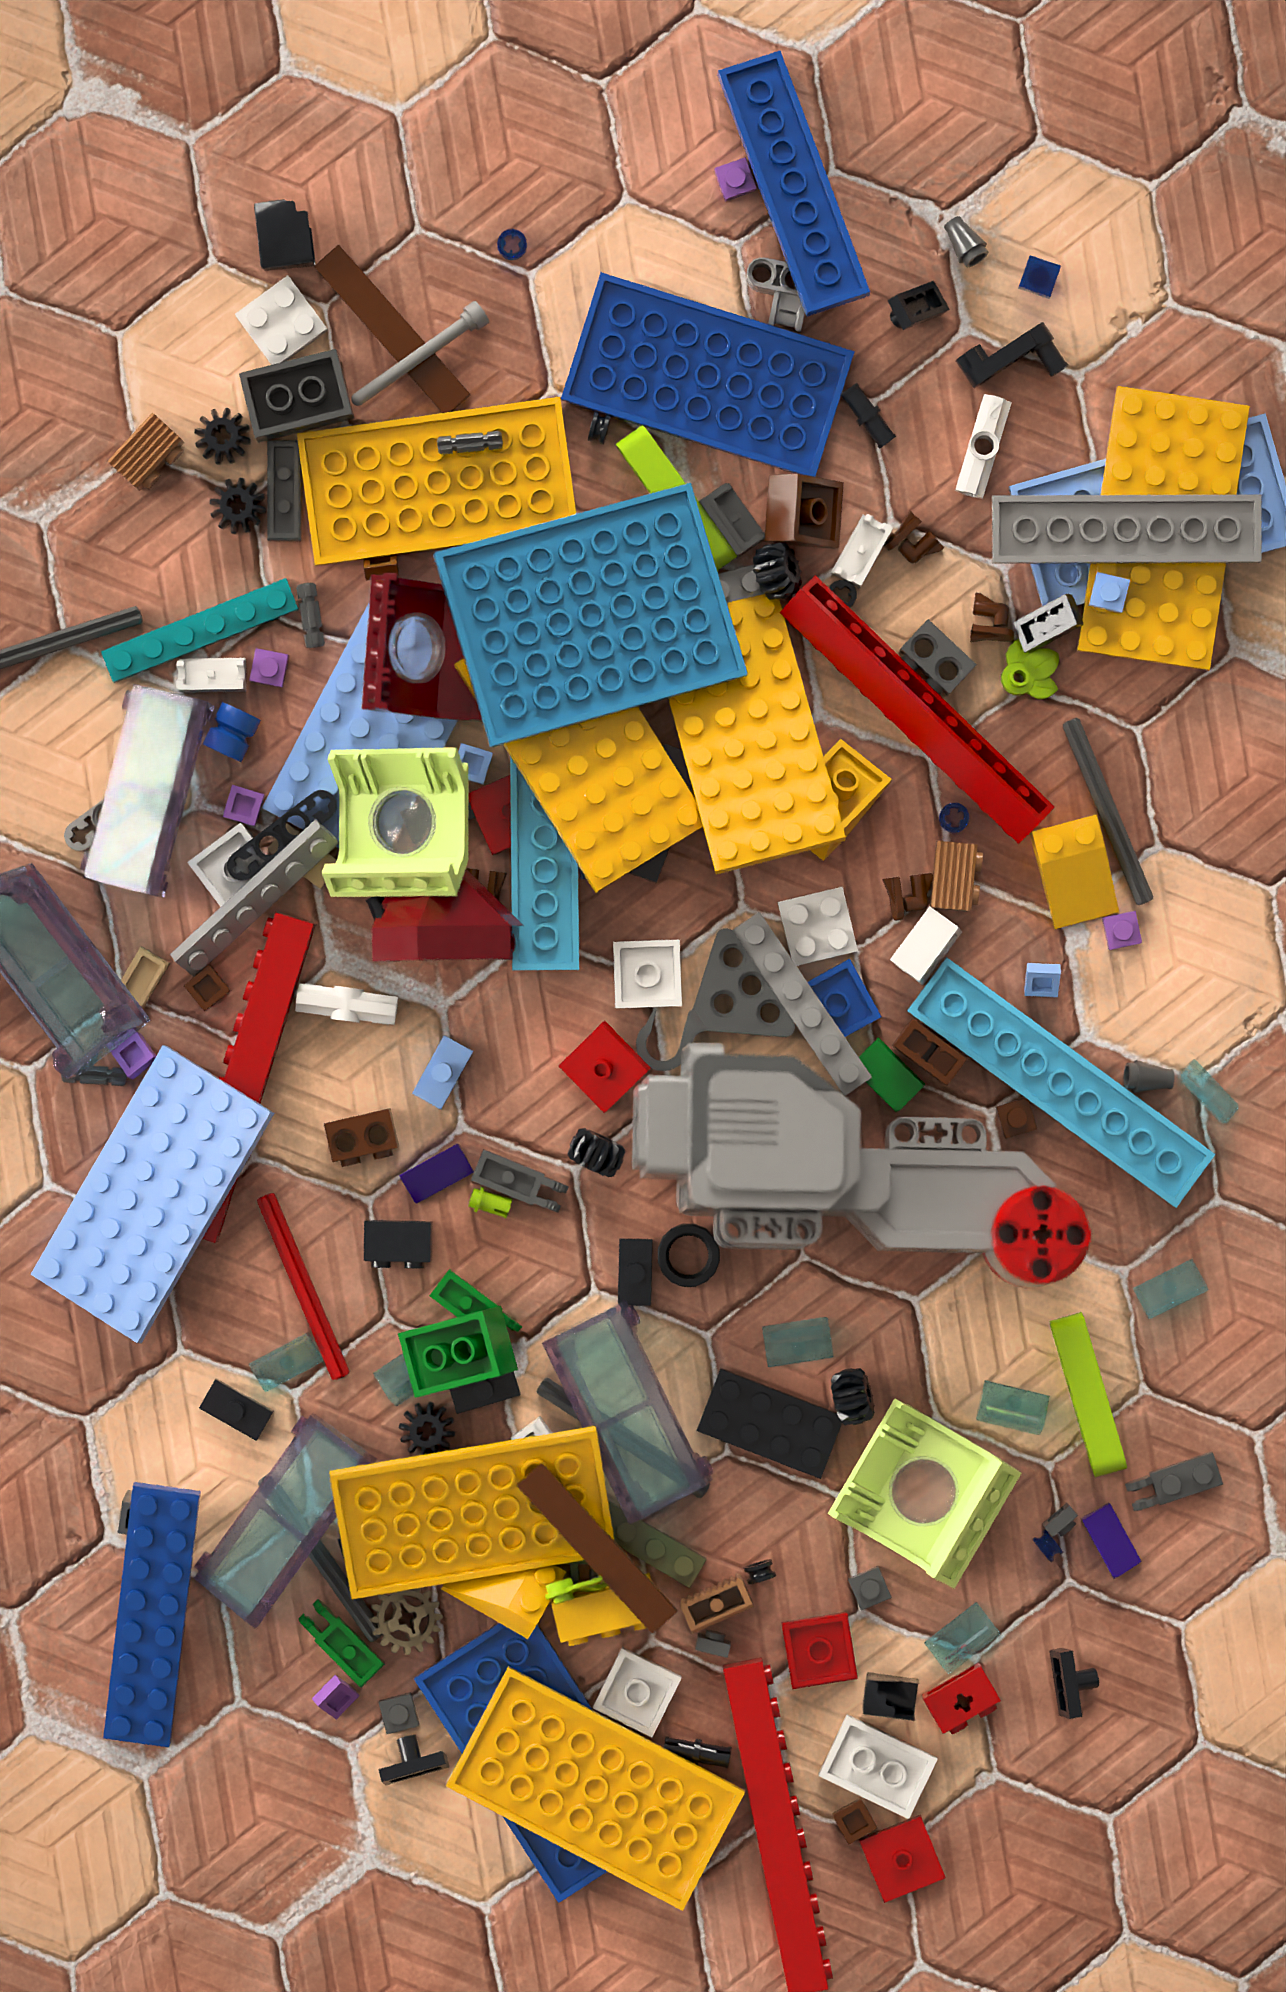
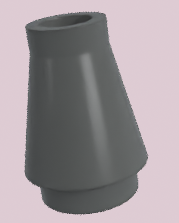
[944,216,989,268]
[1123,1060,1175,1093]

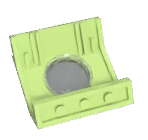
[322,748,469,897]
[828,1399,1022,1589]

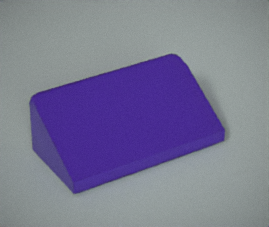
[399,1143,474,1204]
[1080,1503,1142,1579]

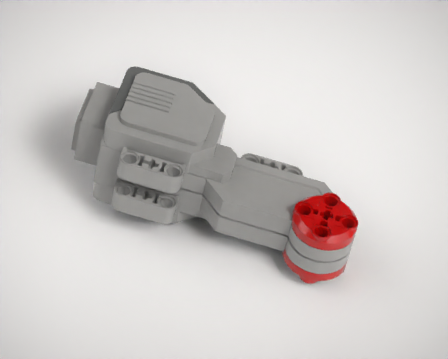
[632,1043,1092,1288]

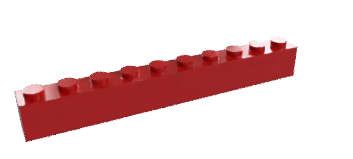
[779,575,1055,844]
[202,912,316,1243]
[723,1657,833,1992]

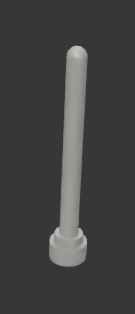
[351,301,489,406]

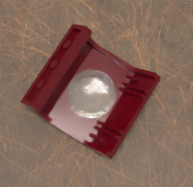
[361,573,483,722]

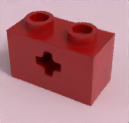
[921,1662,1001,1734]

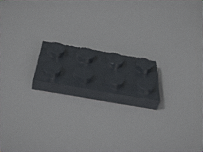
[696,1368,842,1479]

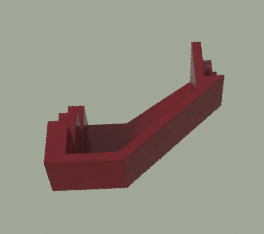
[372,869,524,962]

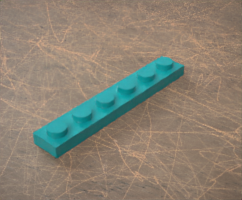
[101,578,299,683]

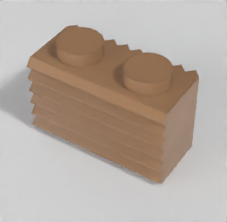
[108,412,184,491]
[930,841,983,912]
[680,1574,754,1634]

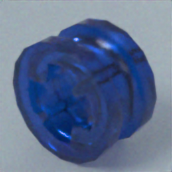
[497,229,527,260]
[939,803,969,833]
[1032,1529,1064,1562]

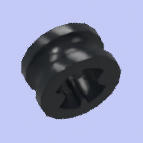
[588,412,611,445]
[829,580,857,608]
[743,1559,776,1584]

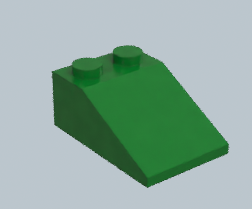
[398,1305,518,1398]

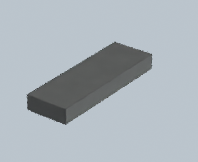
[267,440,301,541]

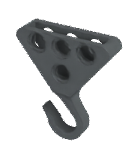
[636,928,795,1071]

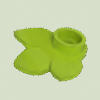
[1001,638,1059,699]
[545,1576,607,1604]

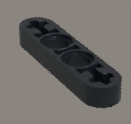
[227,790,337,881]

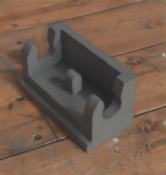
[699,483,765,558]

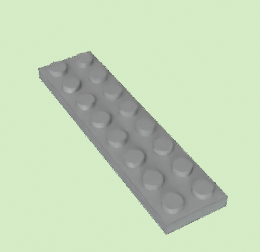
[992,495,1262,564]

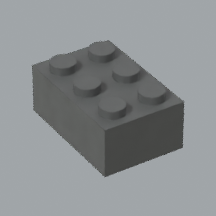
[239,349,355,443]

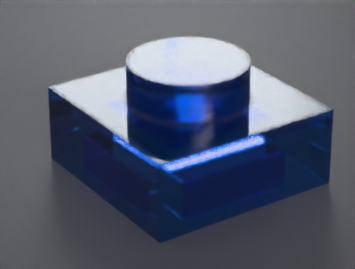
[1018,255,1061,299]

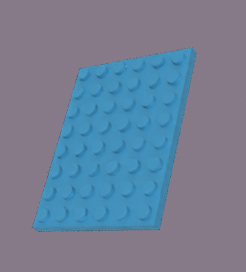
[434,483,748,748]

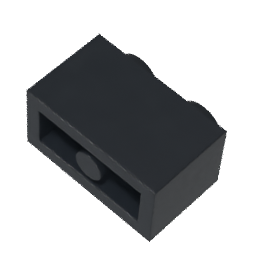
[364,1220,433,1269]

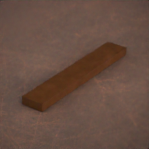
[314,244,470,413]
[517,1462,678,1634]

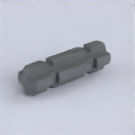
[437,431,503,455]
[296,583,325,648]
[61,1064,127,1086]

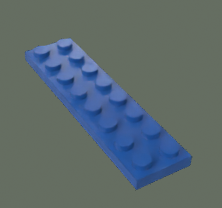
[717,50,870,317]
[103,1482,201,1747]

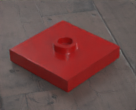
[468,775,511,855]
[558,1020,651,1113]
[781,1612,858,1689]
[859,1815,946,1903]

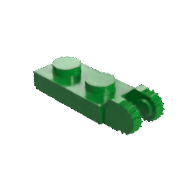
[429,1269,522,1332]
[298,1599,385,1688]

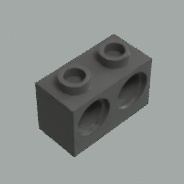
[899,619,977,696]

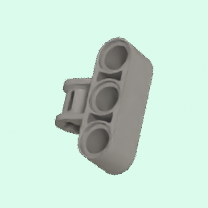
[746,257,805,332]

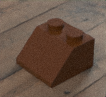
[765,474,844,549]

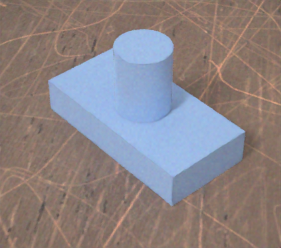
[412,1035,473,1109]

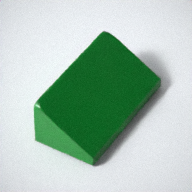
[859,1037,925,1112]

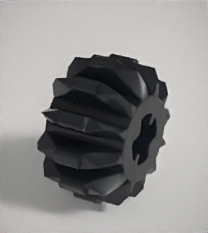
[194,408,251,465]
[209,478,266,535]
[753,542,802,600]
[568,1128,626,1177]
[831,1368,875,1426]
[399,1401,456,1455]

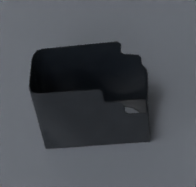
[254,199,315,271]
[862,1672,919,1721]

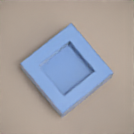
[1088,572,1130,613]
[458,743,493,785]
[1024,963,1061,997]

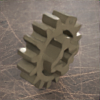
[369,1588,443,1655]

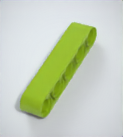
[616,425,737,571]
[1049,1312,1127,1478]

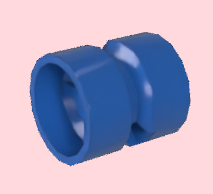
[203,702,261,762]

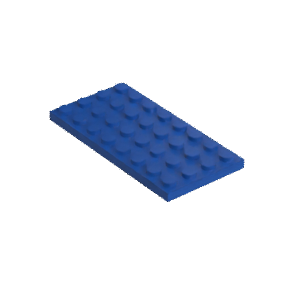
[561,272,855,477]
[414,1623,608,1903]

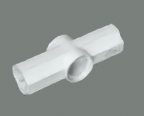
[955,394,1012,499]
[295,983,398,1025]

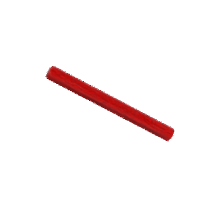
[257,1193,350,1380]

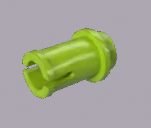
[468,1187,512,1219]

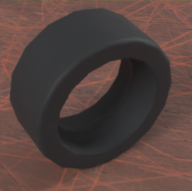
[658,1224,720,1287]

